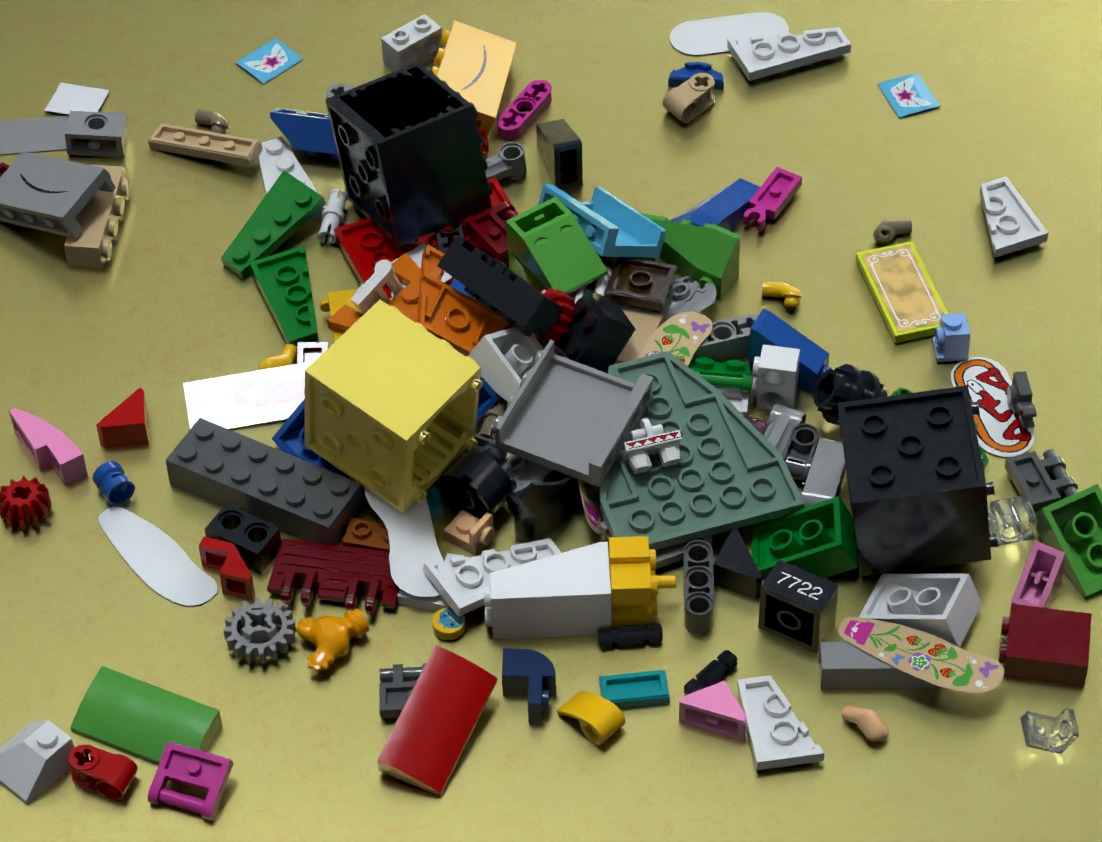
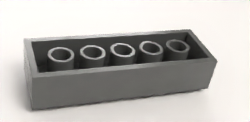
[166,418,364,545]

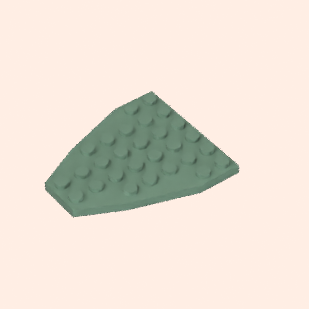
[600,351,805,550]

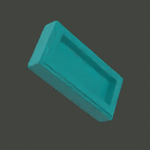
[599,670,670,709]

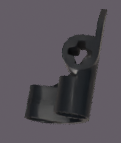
[506,470,580,543]

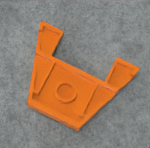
[417,245,510,356]
[327,253,421,332]

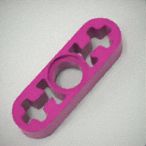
[497,80,552,140]

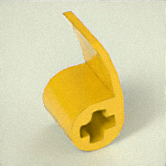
[557,692,626,745]

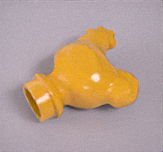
[296,608,369,672]

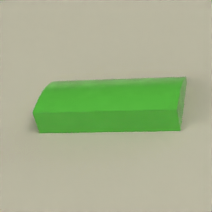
[70,666,222,765]

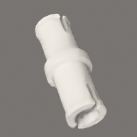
[317,189,348,245]

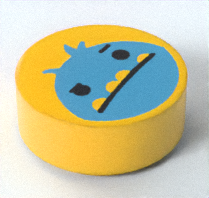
[432,607,465,640]

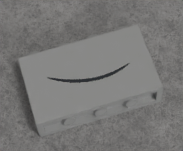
[0,151,116,238]

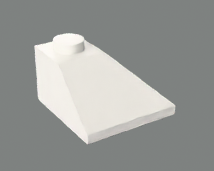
[0,720,74,805]

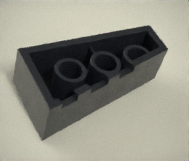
[437,235,564,339]

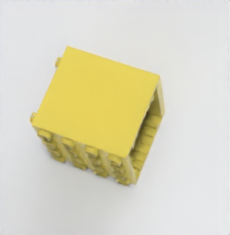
[304,299,483,514]

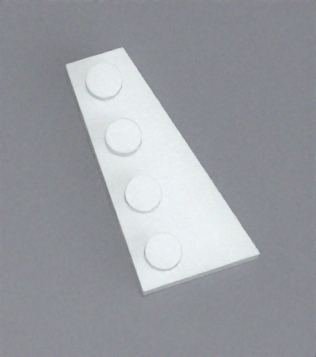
[727,27,851,81]
[423,538,561,617]

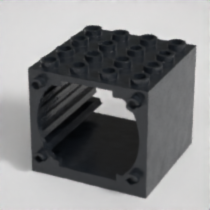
[325,62,492,246]
[838,385,998,576]

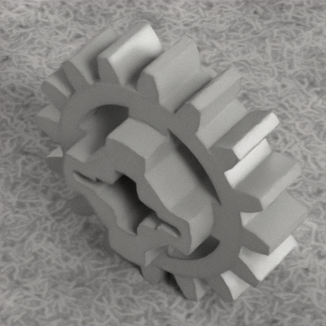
[223,597,296,664]

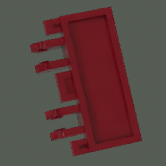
[267,538,400,615]

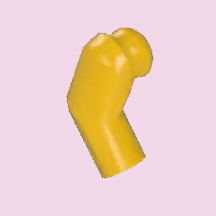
[762,281,802,308]
[259,344,297,370]

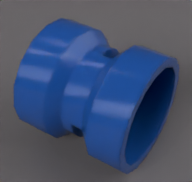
[92,461,135,505]

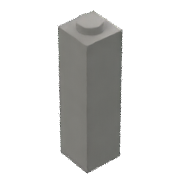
[819,642,941,689]

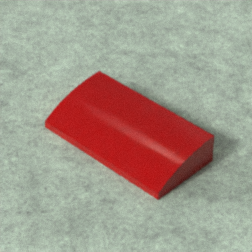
[377,645,498,797]

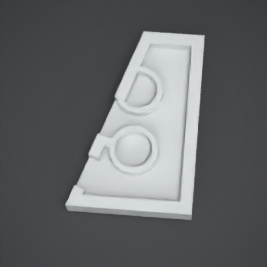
[980,176,1048,258]

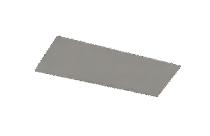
[0,111,122,155]

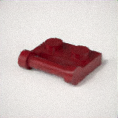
[466,201,517,262]

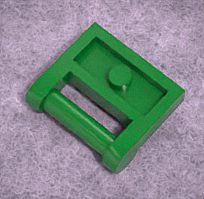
[688,357,752,393]

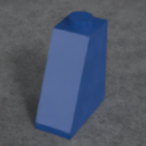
[749,308,832,394]

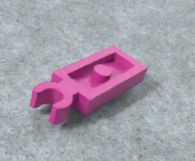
[743,167,802,231]

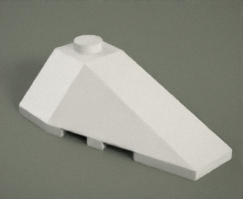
[468,327,543,402]

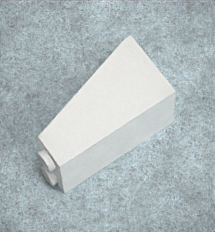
[484,542,611,640]

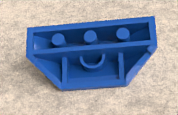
[270,108,338,159]

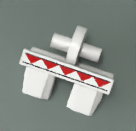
[620,418,682,474]

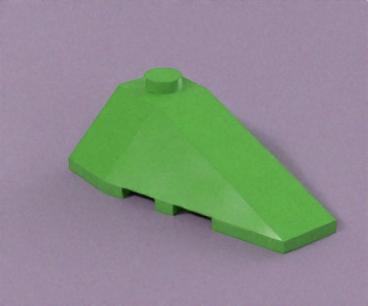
[641,213,740,299]

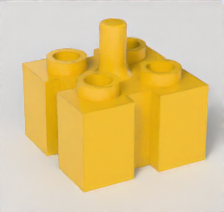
[609,536,676,630]

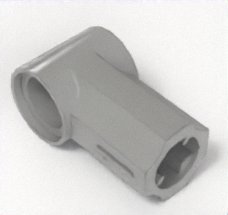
[485,142,527,181]
[763,404,807,453]

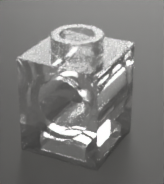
[988,495,1037,546]

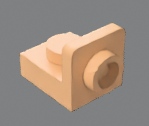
[443,510,495,555]

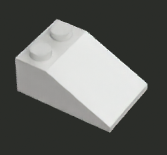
[859,574,982,648]

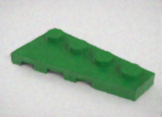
[221,170,326,279]
[249,245,319,347]

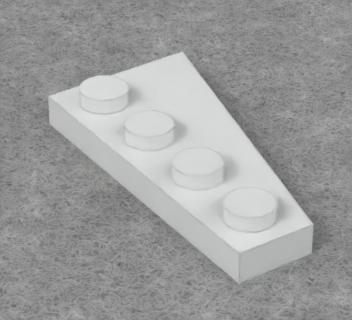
[258,136,327,223]

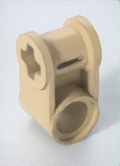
[662,73,715,123]

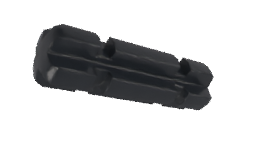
[598,623,663,647]
[684,650,738,695]

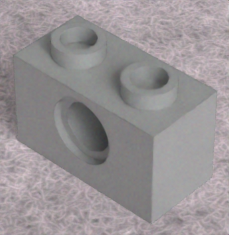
[65,111,129,158]

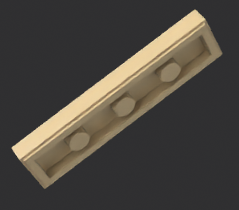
[148,123,262,166]

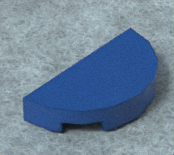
[668,62,724,90]

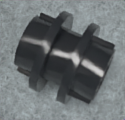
[813,364,888,425]

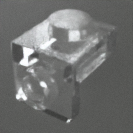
[1020,708,1079,754]

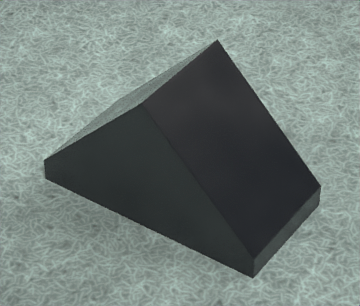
[713,529,762,599]

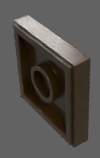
[604,257,678,311]

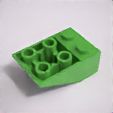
[506,197,608,295]

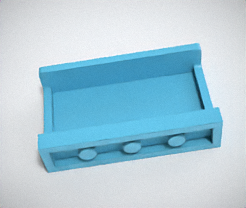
[538,184,666,258]

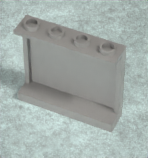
[492,340,654,487]

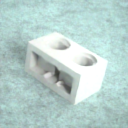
[381,14,443,72]
[751,345,800,411]

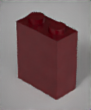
[998,604,1092,687]

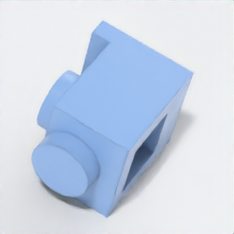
[932,313,970,363]

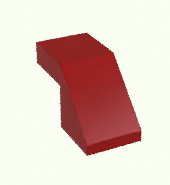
[199,536,255,600]

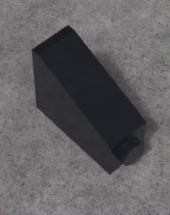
[536,119,583,190]

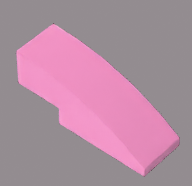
[9,408,88,485]

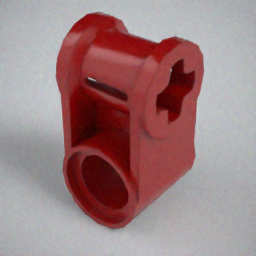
[68,744,138,800]

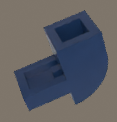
[502,648,556,723]

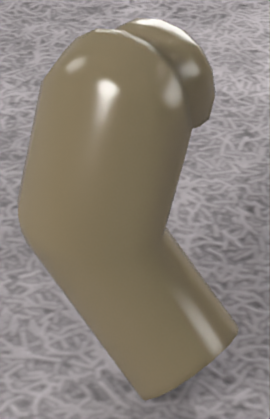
[195,109,229,134]
[873,219,912,244]

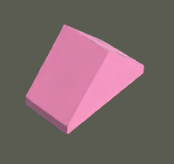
[1011,541,1066,608]
[679,681,746,741]

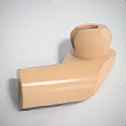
[842,705,889,742]

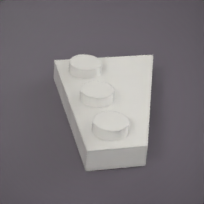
[737,675,825,770]

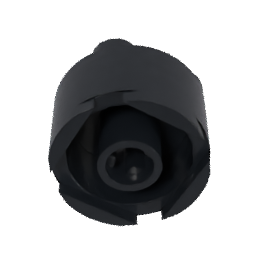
[440,450,517,519]

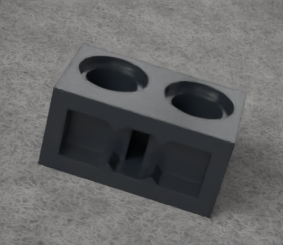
[205,503,281,574]

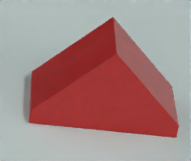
[96,388,149,448]

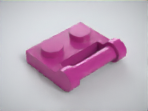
[148,741,234,820]

